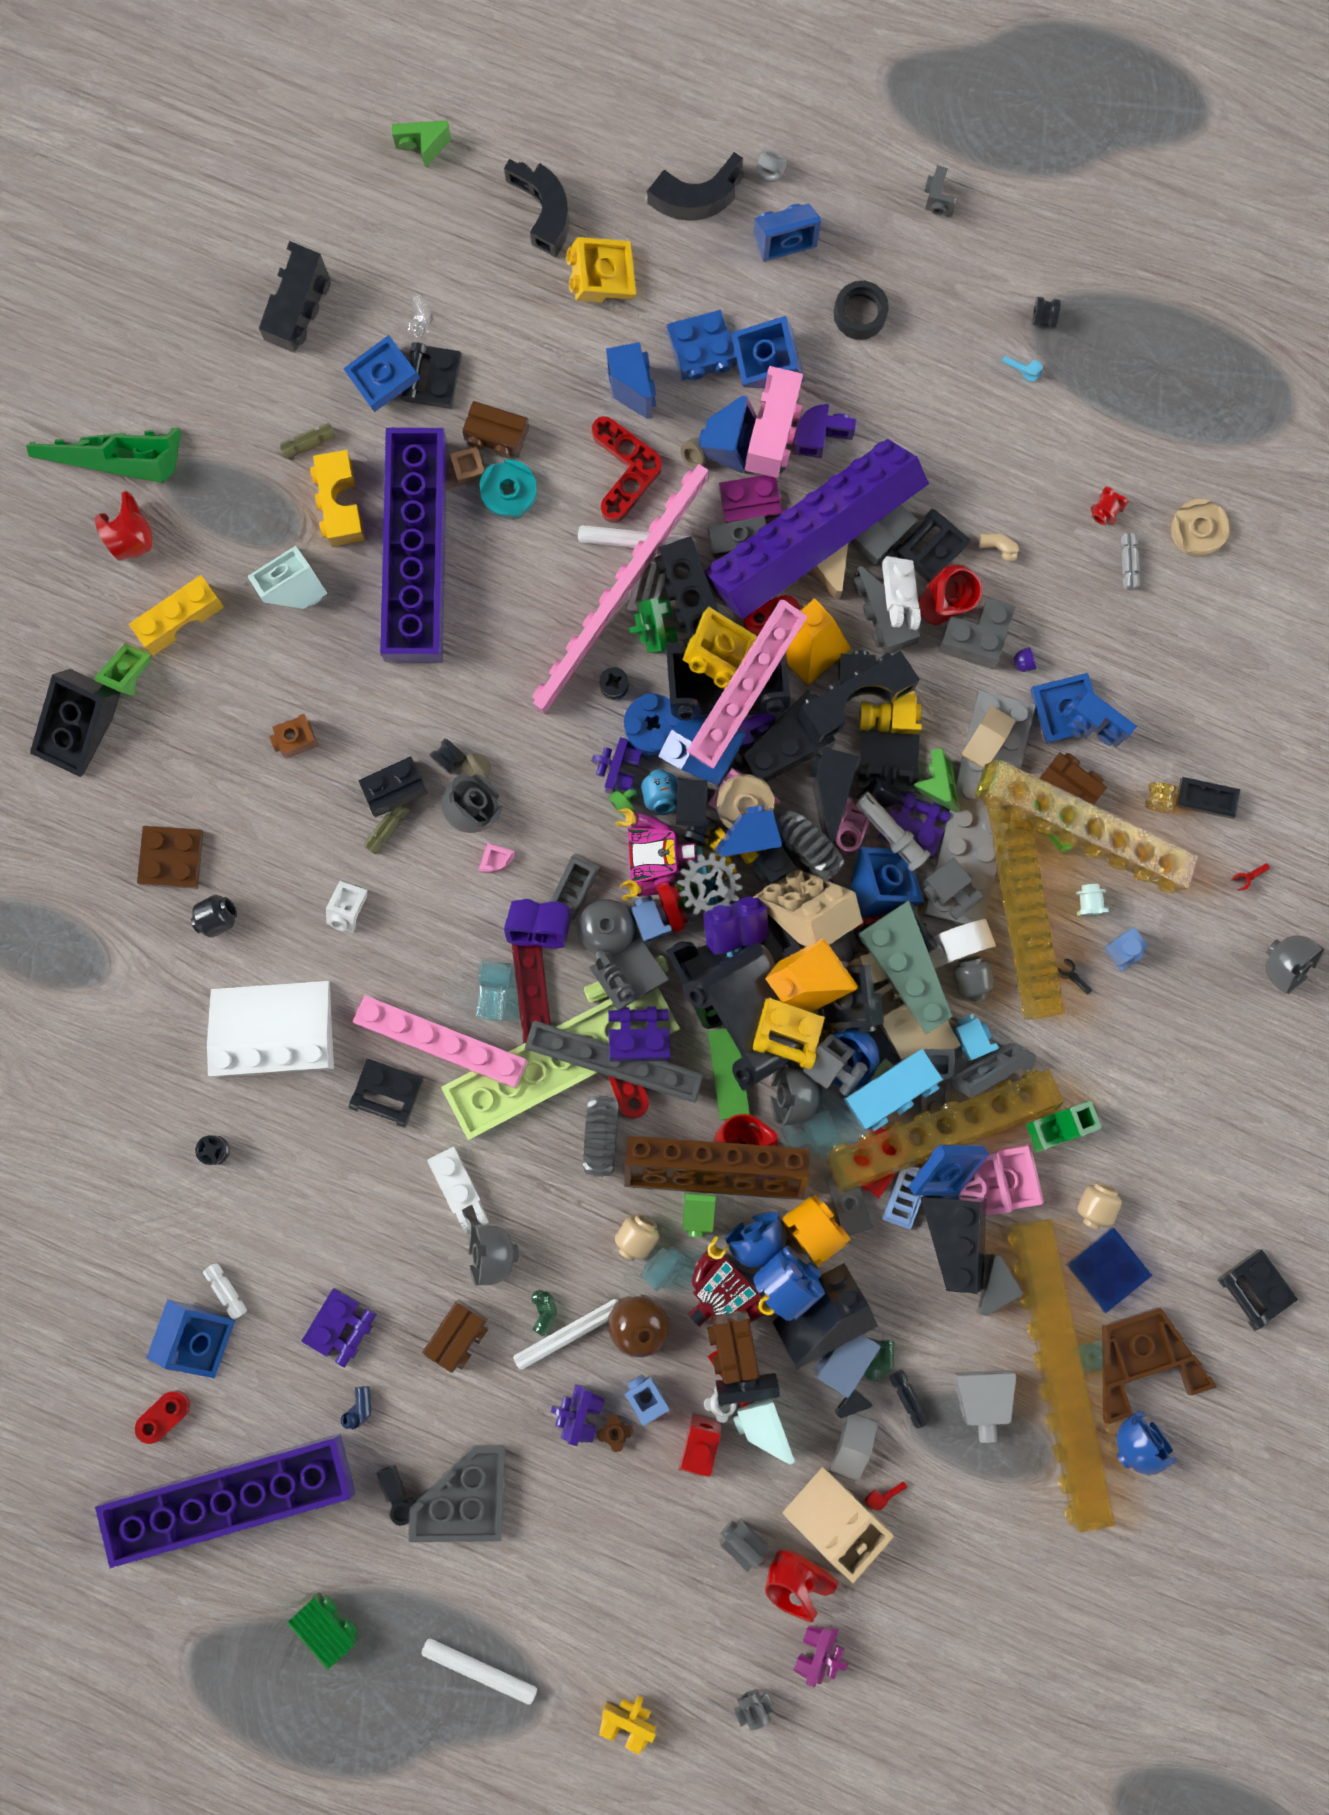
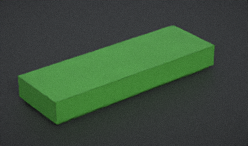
[707,1029,750,1120]

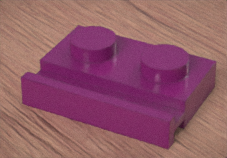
[719,475,782,523]

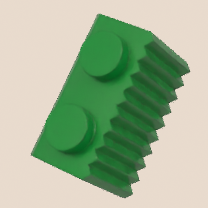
[287,1592,359,1670]

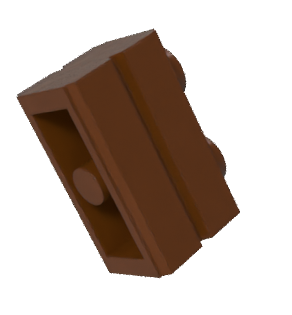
[462,401,529,458]
[1035,752,1107,819]
[422,1299,489,1373]
[707,1310,760,1384]

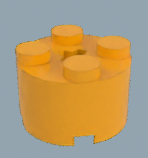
[781,1195,851,1268]

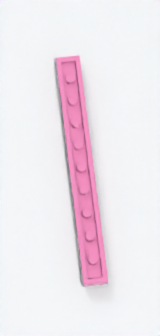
[533,464,709,714]

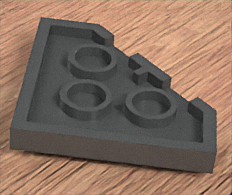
[408,1445,505,1542]

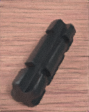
[889,1370,930,1429]

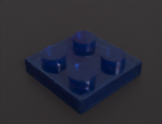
[1065,1227,1153,1313]

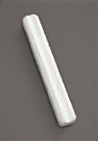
[578,525,689,548]
[513,1299,619,1370]
[421,1638,537,1705]

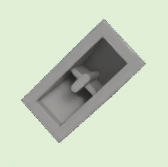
[829,1414,878,1481]

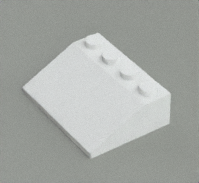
[207,981,334,1078]

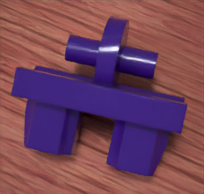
[591,737,642,794]
[550,1384,604,1446]

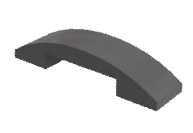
[919,1049,955,1169]

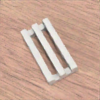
[627,557,666,612]

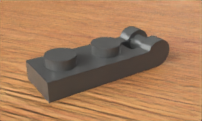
[951,1043,1036,1098]

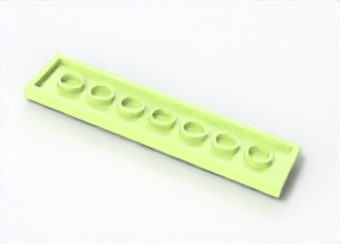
[441,988,680,1140]

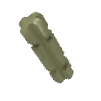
[280,423,336,458]
[364,805,409,854]

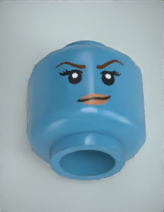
[641,769,678,815]

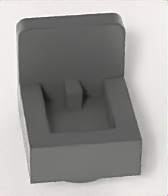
[924,165,957,216]

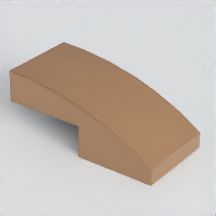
[446,446,484,490]

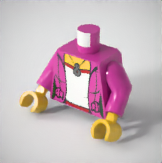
[615,808,697,901]

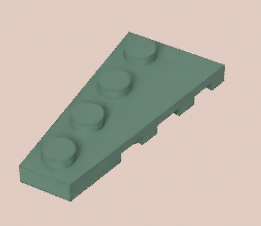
[858,901,952,1034]

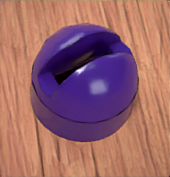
[1014,647,1036,672]

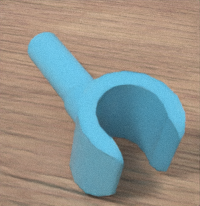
[1002,356,1043,382]

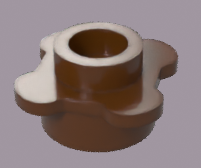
[597,1415,633,1452]

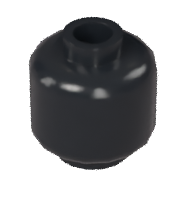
[191,894,237,938]

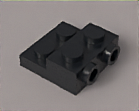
[818,965,884,1033]

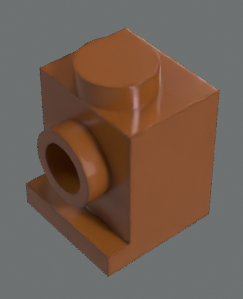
[270,714,318,758]

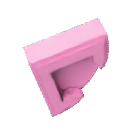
[479,843,516,873]

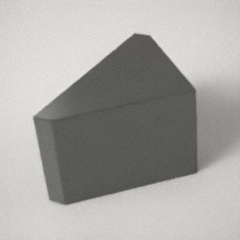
[977,1254,1023,1316]

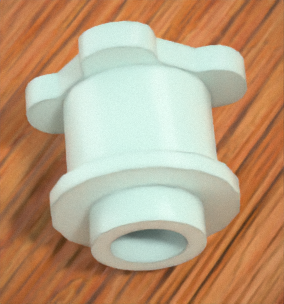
[1076,884,1109,916]

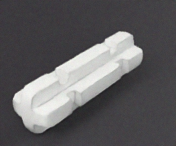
[203,1263,247,1320]

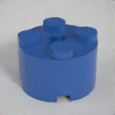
[624,693,682,758]
[754,1246,825,1321]

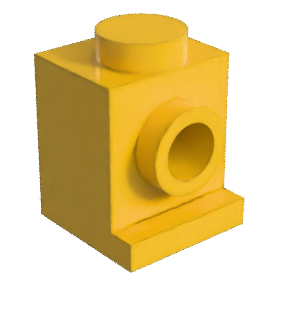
[889,691,922,735]

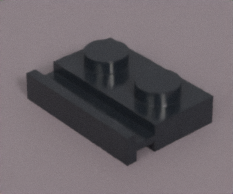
[358,756,428,818]

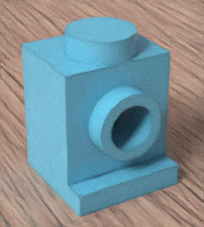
[952,1013,998,1062]

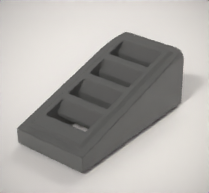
[550,854,602,920]

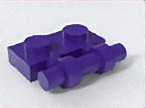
[878,792,951,859]
[608,1006,670,1062]
[301,1288,377,1368]

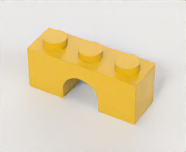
[310,450,366,547]
[128,575,224,656]

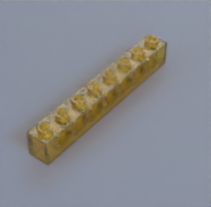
[974,759,1198,894]
[984,778,1065,1020]
[826,1069,1064,1194]

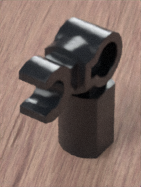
[376,1465,428,1526]

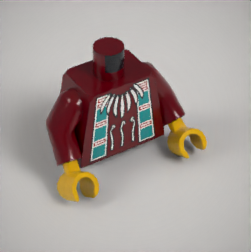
[688,1236,774,1328]

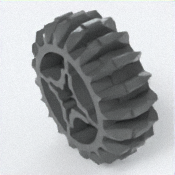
[776,810,844,881]
[583,1095,618,1177]

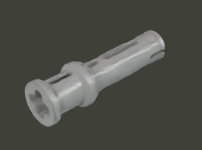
[854,791,931,871]

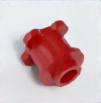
[1090,486,1129,526]

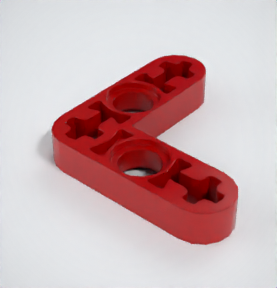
[592,416,662,523]

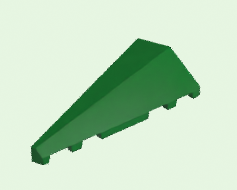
[26,428,181,483]

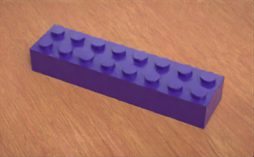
[380,427,447,663]
[704,438,929,619]
[95,1433,356,1569]

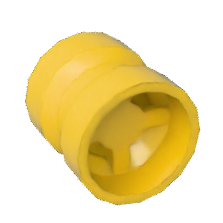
[859,701,891,732]

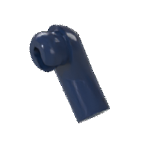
[340,1386,372,1430]

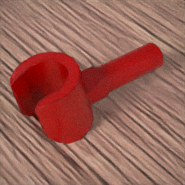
[1231,863,1270,891]
[853,916,884,931]
[864,1481,907,1511]

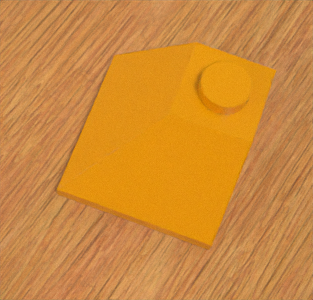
[786,599,851,687]
[765,938,858,1012]

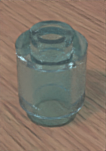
[640,1246,685,1292]

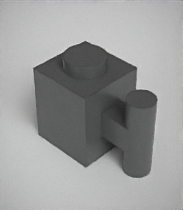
[923,857,984,920]
[803,1034,867,1096]
[720,1518,769,1572]

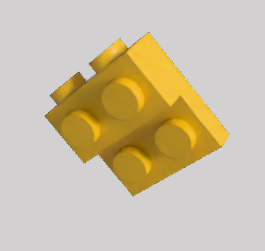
[566,237,636,303]
[683,607,757,688]

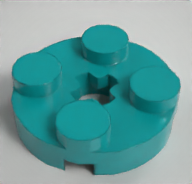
[479,459,537,519]

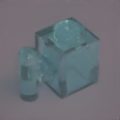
[781,1109,842,1158]

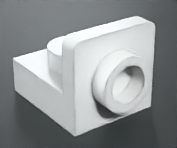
[326,881,367,933]

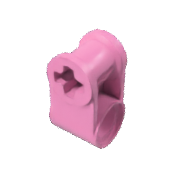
[834,797,870,857]

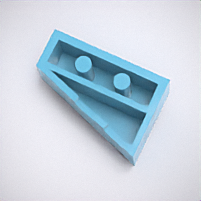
[843,1049,943,1131]

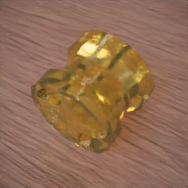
[1144,782,1179,813]

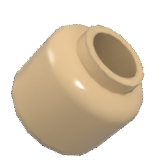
[1077,1182,1122,1230]
[615,1214,659,1261]

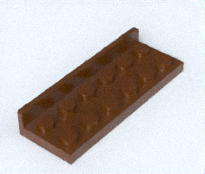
[624,1136,810,1200]

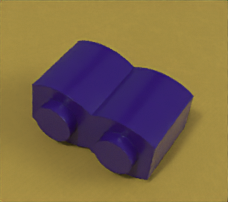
[703,897,769,954]
[504,899,571,949]

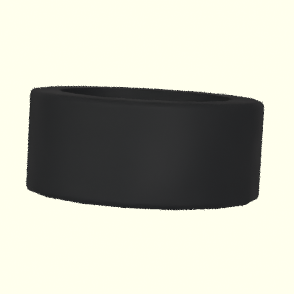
[834,280,889,340]

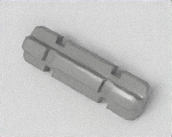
[1121,533,1140,590]

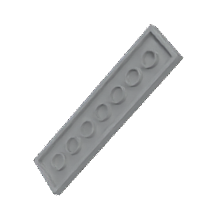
[924,690,1036,925]

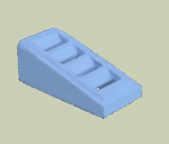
[882,1163,923,1230]

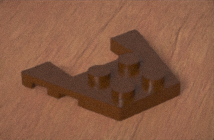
[1102,1307,1216,1424]

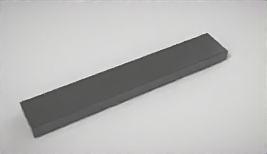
[524,1020,705,1103]

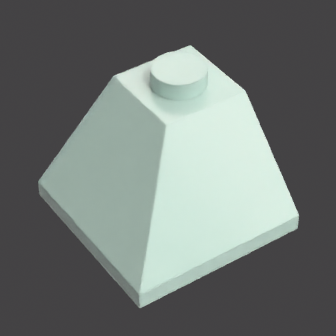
[247,546,328,609]
[733,1399,795,1464]

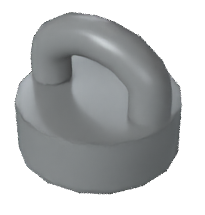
[757,150,787,182]

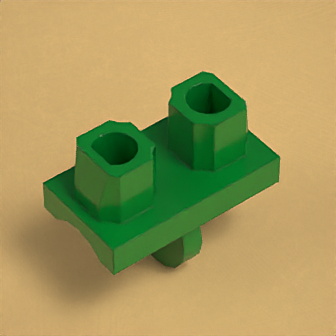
[629,597,678,653]

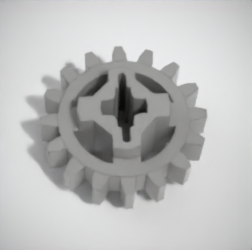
[677,853,742,915]

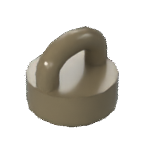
[680,438,709,468]
[461,753,491,780]

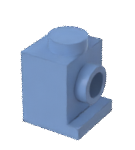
[631,896,672,944]
[1103,927,1148,971]
[625,1374,670,1426]

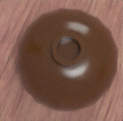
[608,1295,669,1358]

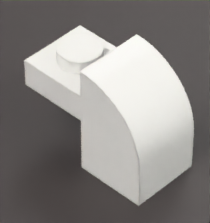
[929,919,996,969]

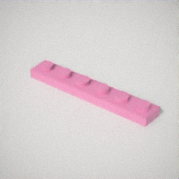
[686,600,808,768]
[353,995,528,1089]

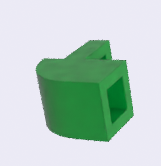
[1026,1100,1102,1152]

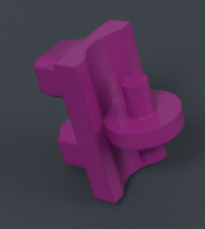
[794,1625,849,1687]

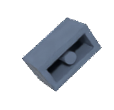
[814,1334,881,1398]

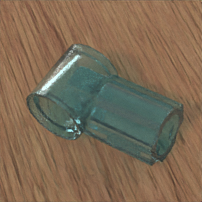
[476,960,512,1021]

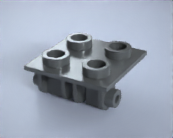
[589,938,669,1011]

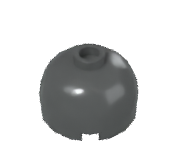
[442,773,502,833]
[577,899,636,956]
[1265,935,1325,994]
[770,1066,823,1125]
[469,1225,519,1286]

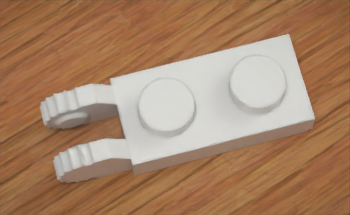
[882,556,921,630]
[427,1146,489,1234]

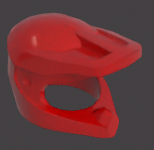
[94,491,153,561]
[918,564,982,626]
[713,1114,778,1147]
[765,1549,839,1623]

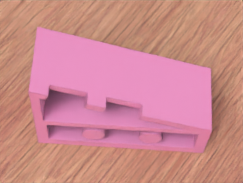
[745,366,803,478]

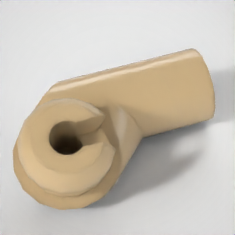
[979,533,1019,562]

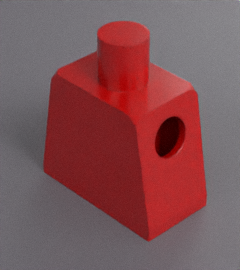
[678,1412,722,1478]

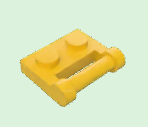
[753,998,825,1070]

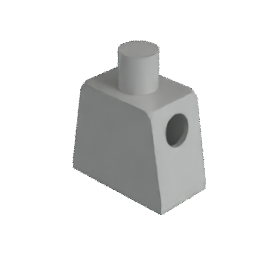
[953,1370,1016,1443]

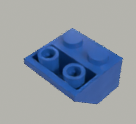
[606,342,656,419]

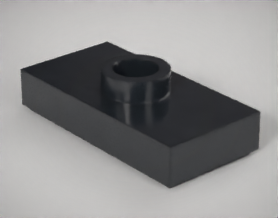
[1175,777,1241,819]
[716,1373,780,1405]

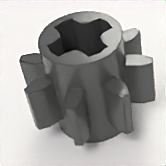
[734,1689,774,1731]

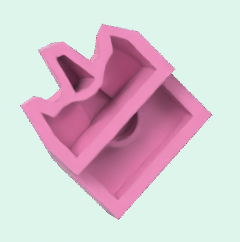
[960,1144,1044,1215]

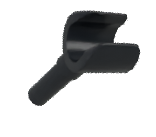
[1057,959,1092,995]

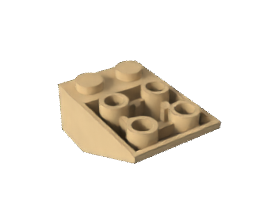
[753,869,863,947]
[874,983,960,1061]
[782,1466,894,1583]

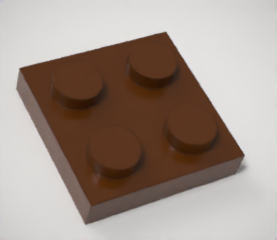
[137,826,204,889]

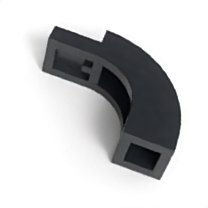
[647,152,744,221]
[504,159,569,258]

